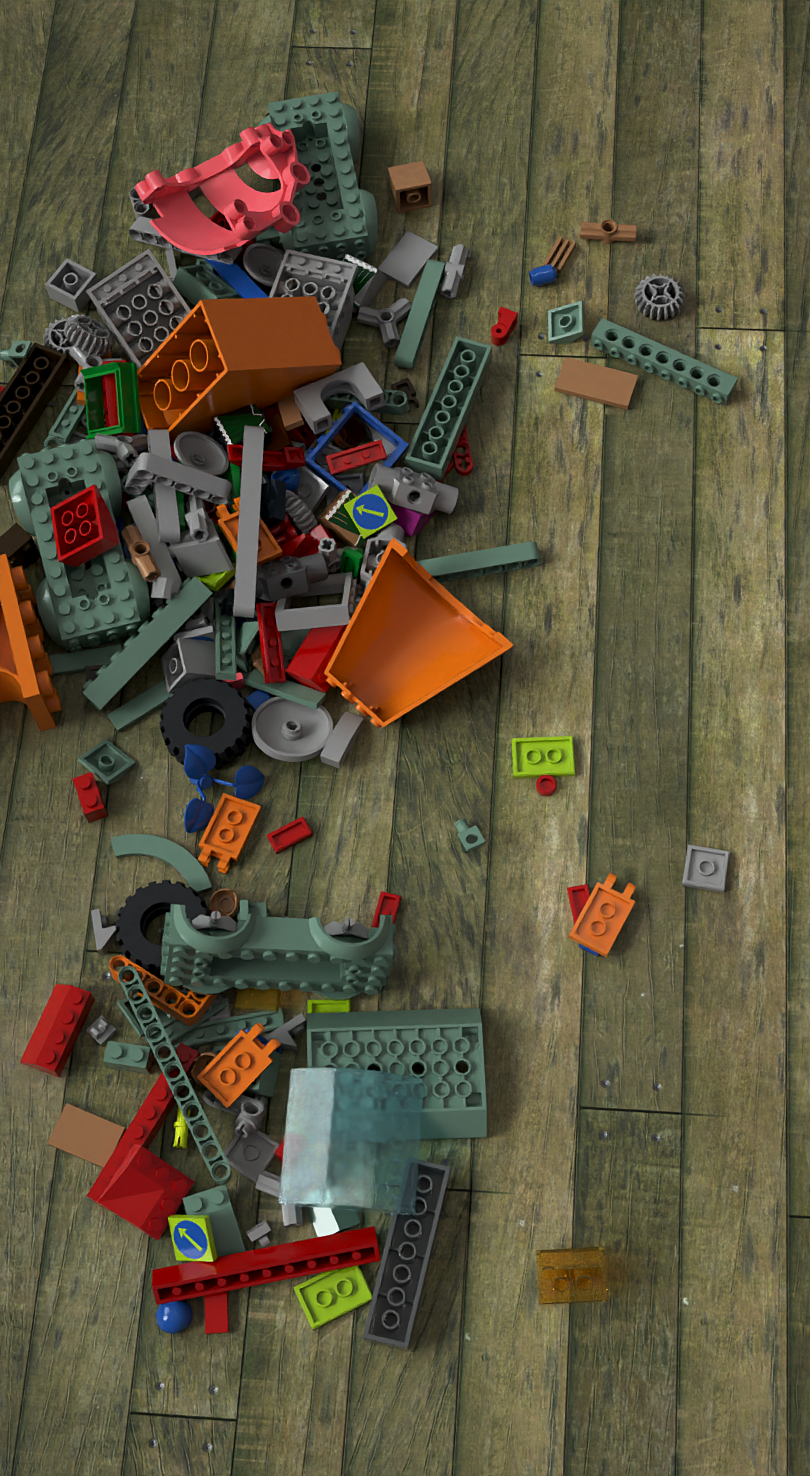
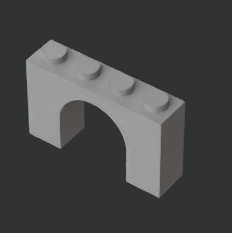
[293,362,385,434]

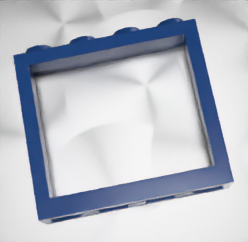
[305,401,409,496]

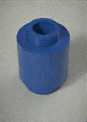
[529,264,557,287]

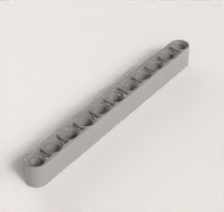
[233,425,264,618]

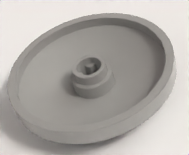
[251,696,333,762]

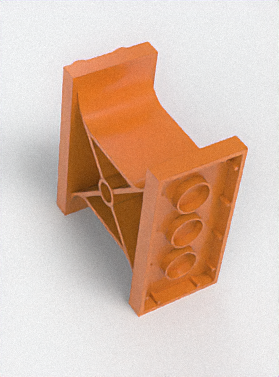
[0,554,62,731]

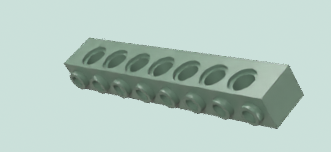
[591,318,738,406]

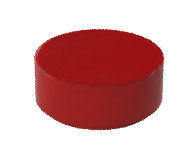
[536,775,557,796]

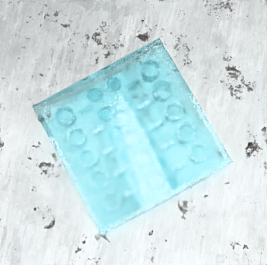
[279,1068,424,1215]

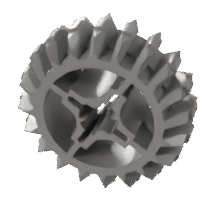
[634,273,685,321]
[64,314,114,356]
[43,316,75,363]
[285,490,317,536]

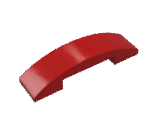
[227,444,306,471]

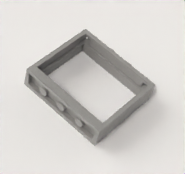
[275,572,358,631]

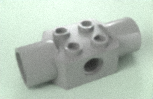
[368,464,458,515]
[360,523,406,592]

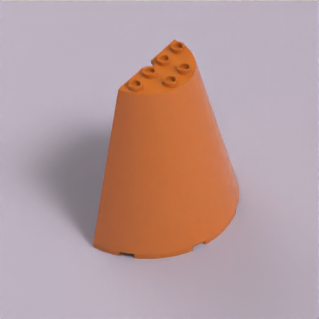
[324,538,514,729]

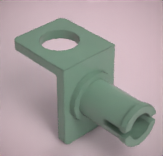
[0,340,32,367]
[455,819,485,853]

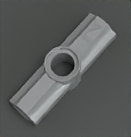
[441,244,469,299]
[185,496,210,543]

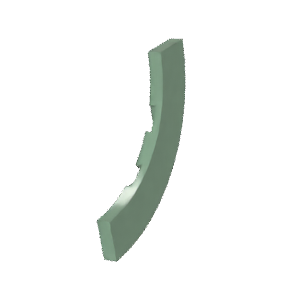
[111,834,213,894]

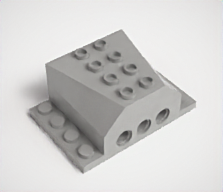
[86,249,191,370]
[269,249,358,351]

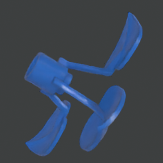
[184,744,264,833]

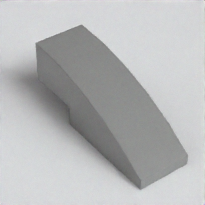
[320,712,365,769]

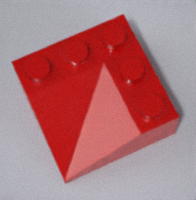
[50,485,119,567]
[97,1144,195,1240]

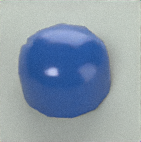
[271,468,300,492]
[156,1300,193,1334]

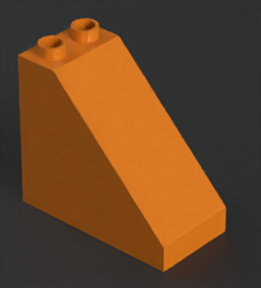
[137,296,342,444]

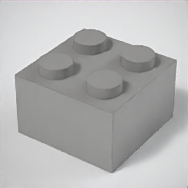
[45,258,99,313]

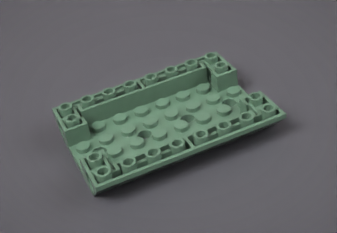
[307,1008,487,1144]

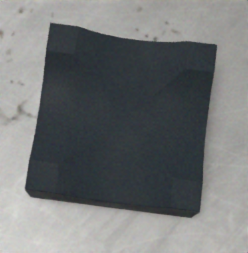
[260,479,286,525]

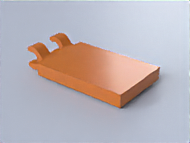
[215,497,283,566]
[198,793,262,874]
[568,873,636,957]
[197,1022,281,1108]

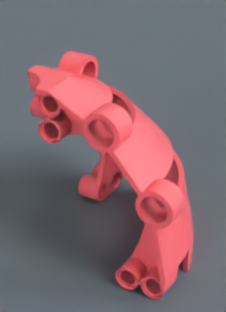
[134,123,310,255]

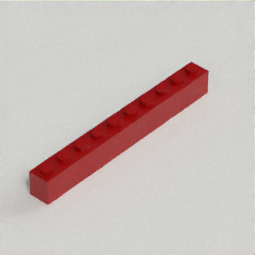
[152,1226,381,1305]

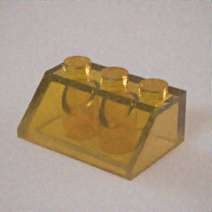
[536,1247,608,1305]

